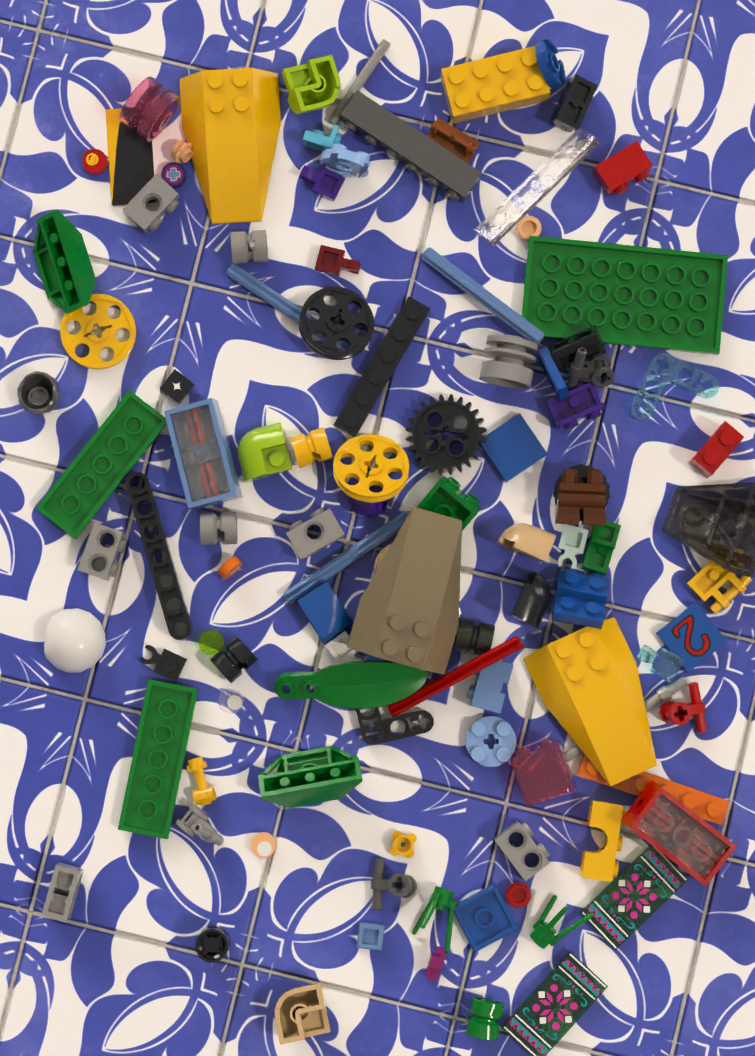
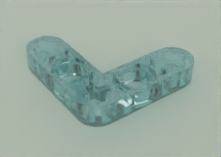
[629,353,720,422]

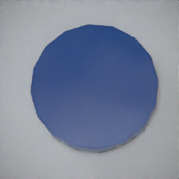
[536,39,566,89]

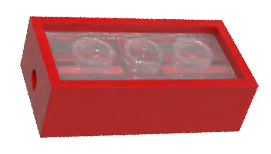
[621,780,737,886]

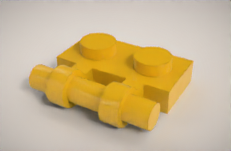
[686,549,752,615]

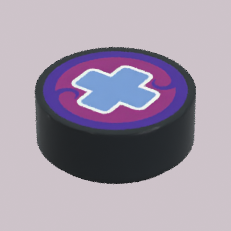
[161,162,187,189]

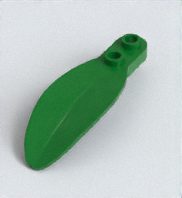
[274,661,427,709]

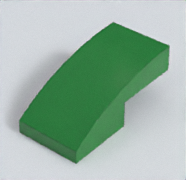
[581,521,621,577]

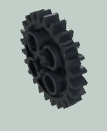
[405,394,487,476]

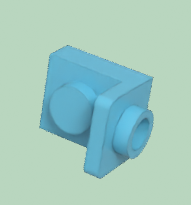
[303,124,342,152]

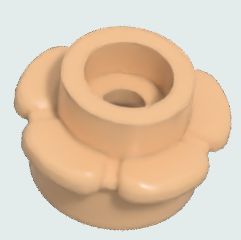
[170,140,193,164]

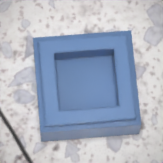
[356,922,385,951]

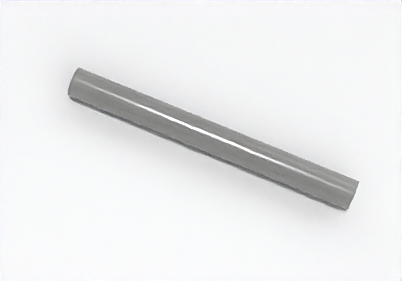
[328,39,391,125]

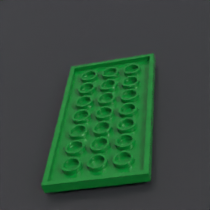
[519,235,728,355]

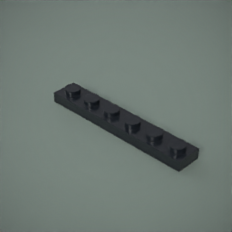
[333,297,430,437]

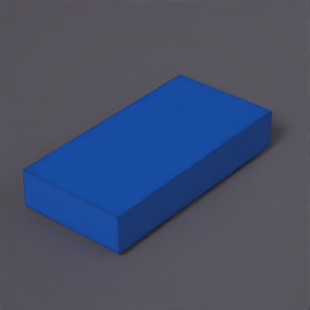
[538,346,568,401]

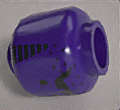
[349,485,388,518]

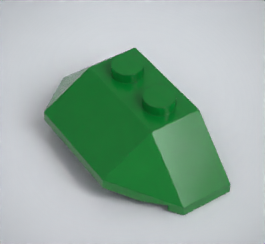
[33,210,96,314]
[258,746,363,808]

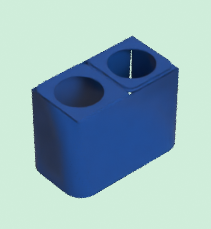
[296,582,353,644]

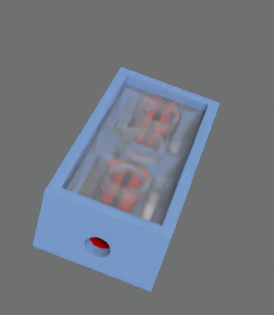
[164,398,242,510]

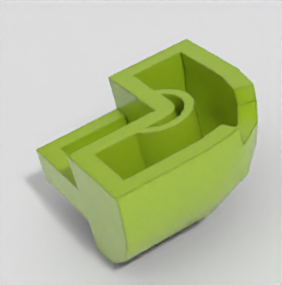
[281,55,341,115]
[238,422,293,483]

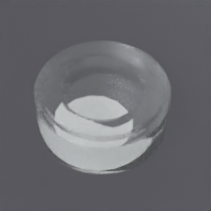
[218,689,244,714]

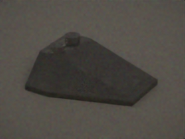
[662,483,755,578]

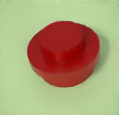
[505,882,531,908]

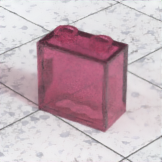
[510,738,577,807]

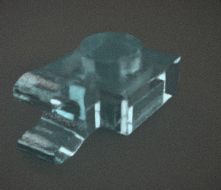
[637,644,685,683]

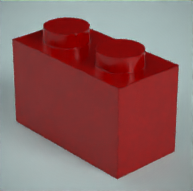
[592,141,653,197]
[689,421,744,478]

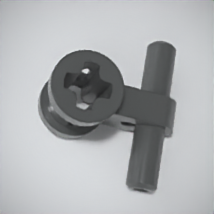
[567,347,614,390]
[370,859,417,911]

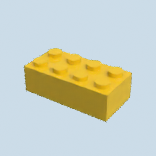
[440,46,550,124]

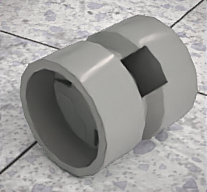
[231,230,268,264]
[200,512,238,545]

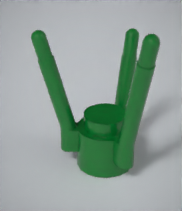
[412,886,457,954]
[530,895,593,949]

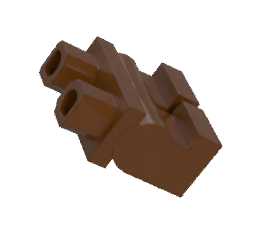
[555,469,606,526]

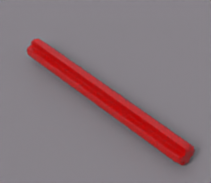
[387,636,523,717]

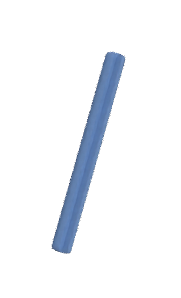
[421,247,545,344]
[227,264,349,351]
[283,511,408,604]

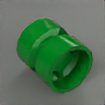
[466,997,505,1041]

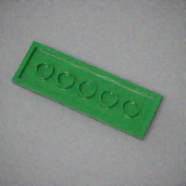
[36,390,167,540]
[118,679,199,839]

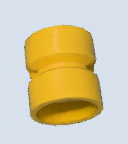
[290,427,333,468]

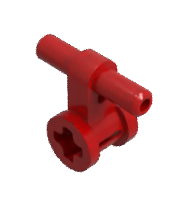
[659,682,707,733]

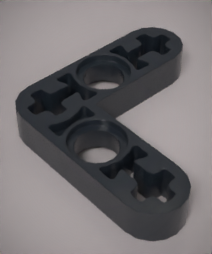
[356,707,434,745]

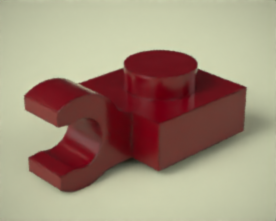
[315,245,361,276]

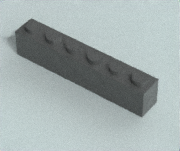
[341,90,481,203]

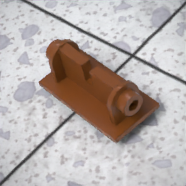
[427,118,481,163]

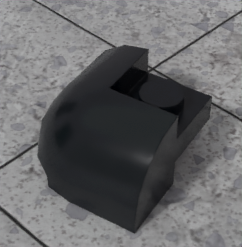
[510,570,551,629]

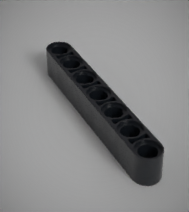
[126,472,193,641]

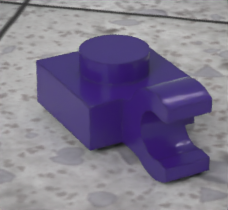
[300,165,345,201]

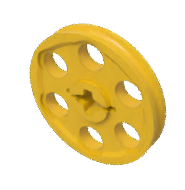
[60,294,136,370]
[333,434,409,503]

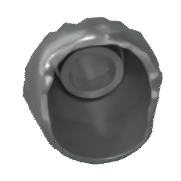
[17,371,61,415]

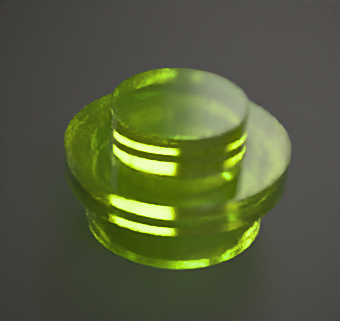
[199,630,224,655]

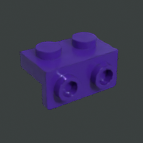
[545,381,605,431]

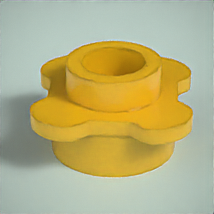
[389,831,417,858]

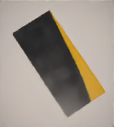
[106,107,156,206]

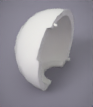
[44,608,106,673]

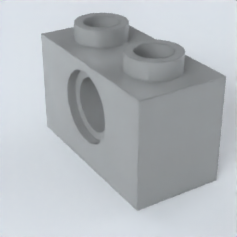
[122,173,180,234]
[286,507,345,561]

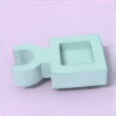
[558,524,589,569]

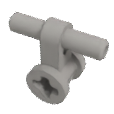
[175,803,224,846]

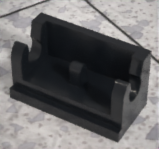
[549,74,598,132]
[549,325,607,373]

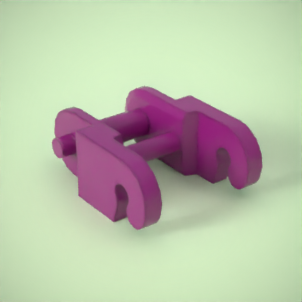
[426,946,445,981]

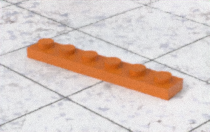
[577,754,730,825]

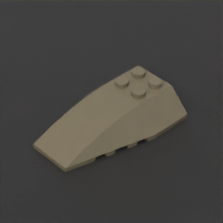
[347,507,462,675]

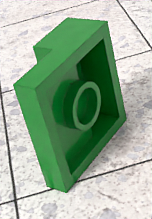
[417,476,482,531]

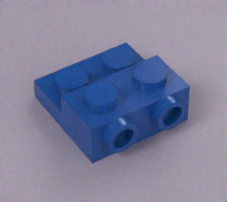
[551,568,609,629]

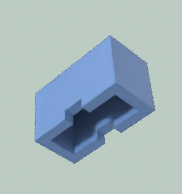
[467,661,513,714]

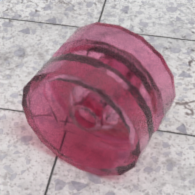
[119,76,180,142]

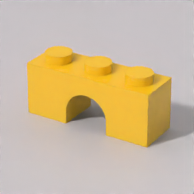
[579,800,627,882]

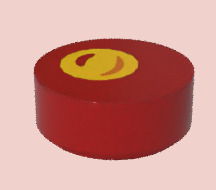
[82,149,108,175]

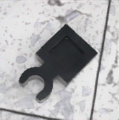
[139,645,188,682]

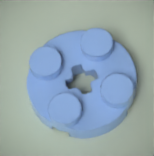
[320,144,371,178]
[465,716,516,767]

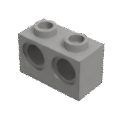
[78,522,127,581]
[493,821,550,882]
[42,863,84,922]

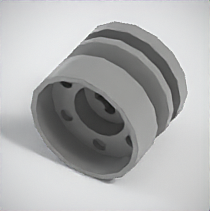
[479,334,539,389]

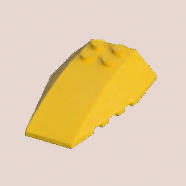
[179,68,281,225]
[523,617,657,787]

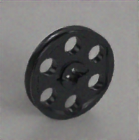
[299,287,374,360]

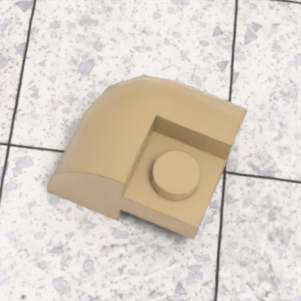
[496,523,556,563]
[275,982,331,1045]

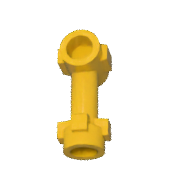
[187,756,217,806]

